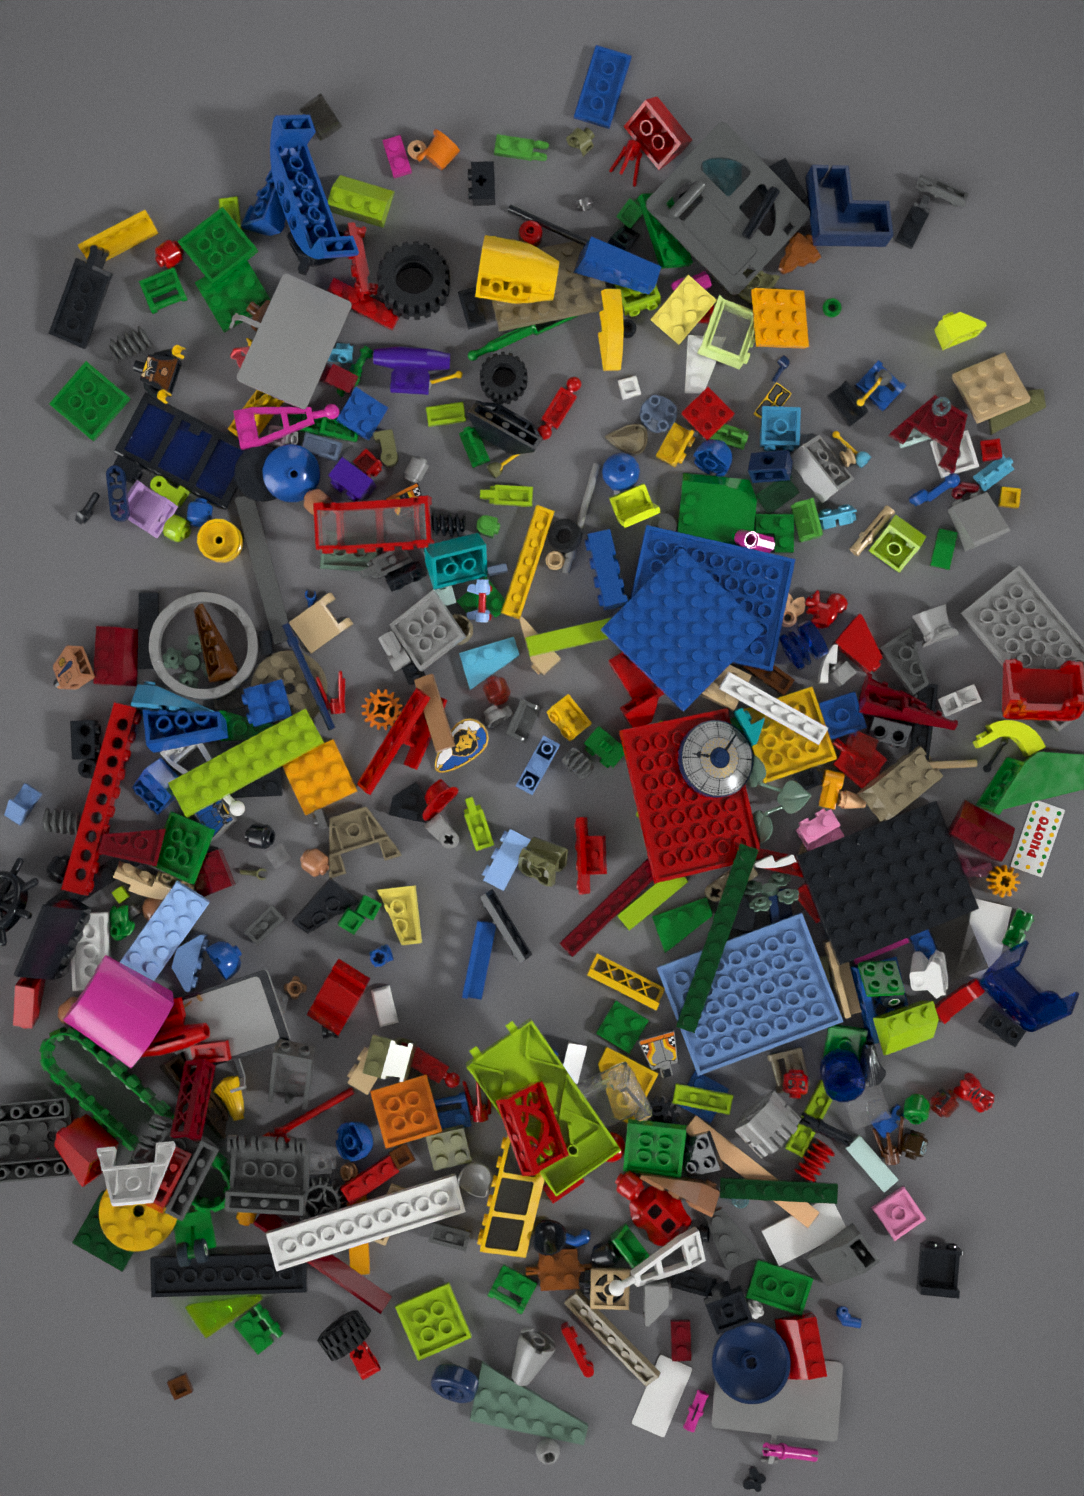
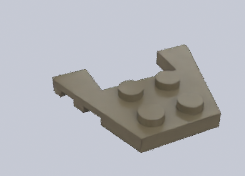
[329,806,402,878]

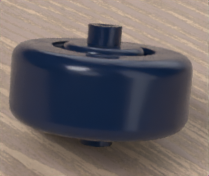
[431,1364,479,1403]

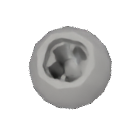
[536,1438,560,1464]

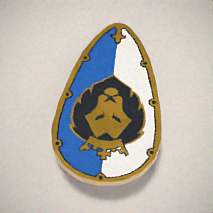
[435,718,489,773]

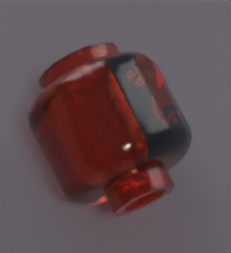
[930,1089,959,1118]

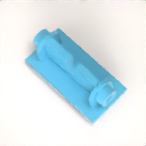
[328,343,354,363]
[973,454,1014,492]
[818,504,857,530]

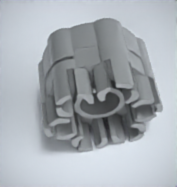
[734,1090,801,1158]

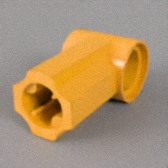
[818,769,845,810]

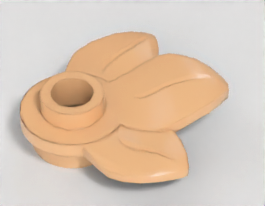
[782,593,805,628]

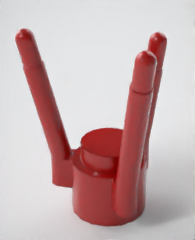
[609,140,643,187]
[315,671,346,714]
[462,1081,492,1122]

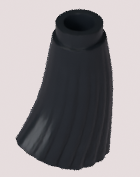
[860,1041,886,1087]

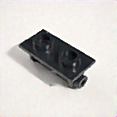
[384,561,426,592]

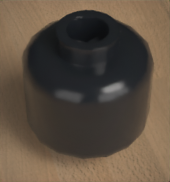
[245,823,275,849]
[46,854,70,884]
[591,1240,621,1268]

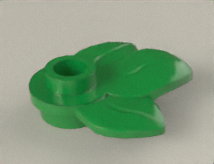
[109,905,135,941]

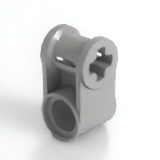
[424,813,459,848]

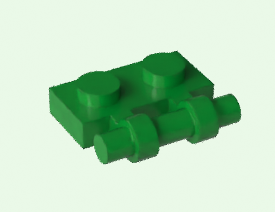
[234,1303,284,1355]

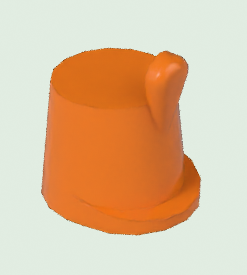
[416,129,460,170]

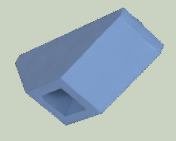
[516,735,560,795]
[172,934,209,992]

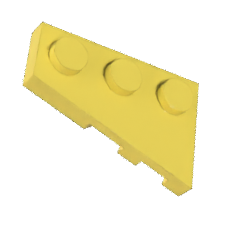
[377,885,422,945]

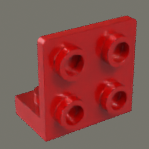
[681,387,735,440]

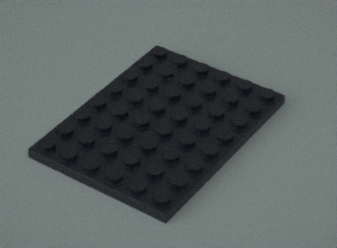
[795,801,979,965]

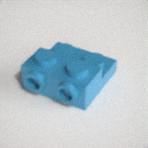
[759,406,801,452]

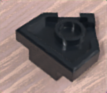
[389,782,428,823]

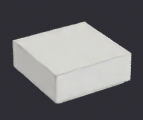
[618,376,641,400]

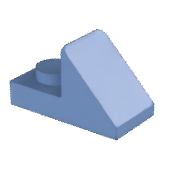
[4,783,42,826]

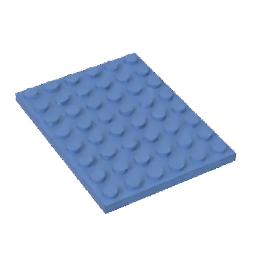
[657,913,843,1076]

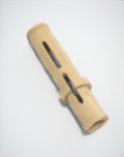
[849,505,895,556]

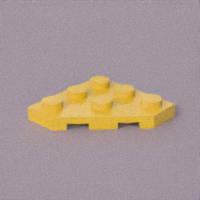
[598,1046,658,1124]

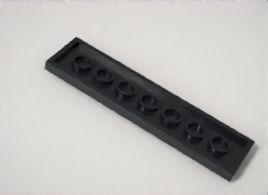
[150,1252,308,1298]

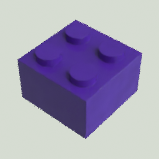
[328,457,376,502]

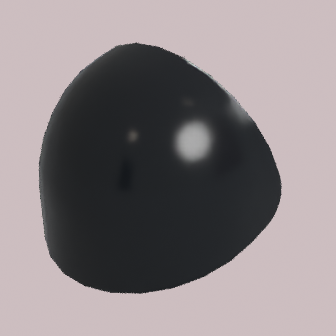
[532,1220,566,1255]

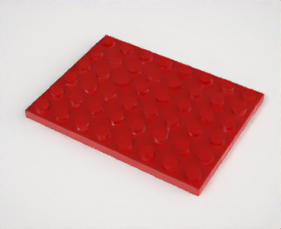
[619,708,762,883]

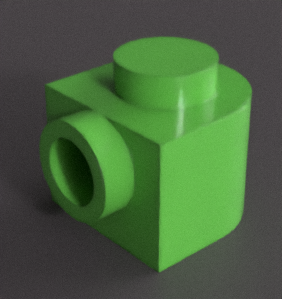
[477,515,501,539]

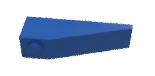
[241,169,286,236]

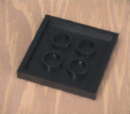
[221,739,283,798]

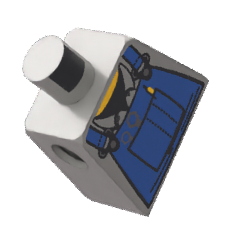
[195,798,239,841]

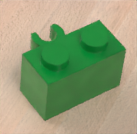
[584,726,624,769]

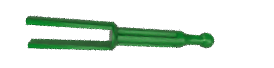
[468,315,579,361]

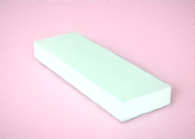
[845,1135,898,1193]

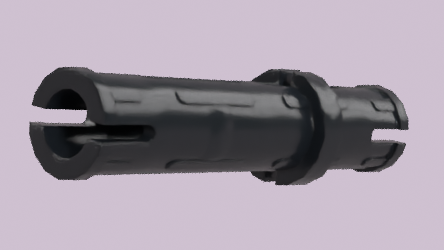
[799,1112,853,1147]

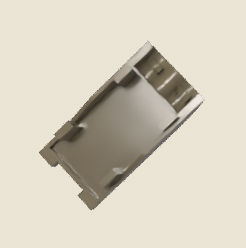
[857,746,943,823]

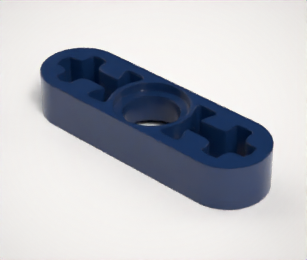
[106,465,130,522]

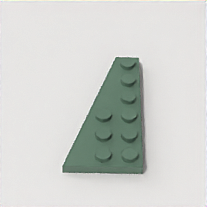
[470,1361,588,1445]

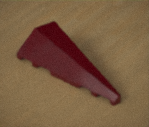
[859,673,958,730]

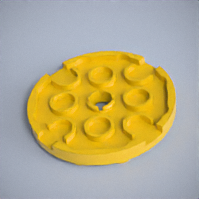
[99,1189,177,1251]

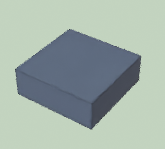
[487,563,508,577]

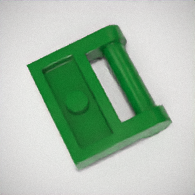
[139,267,188,314]
[487,1264,538,1314]

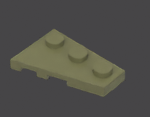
[988,389,1046,435]

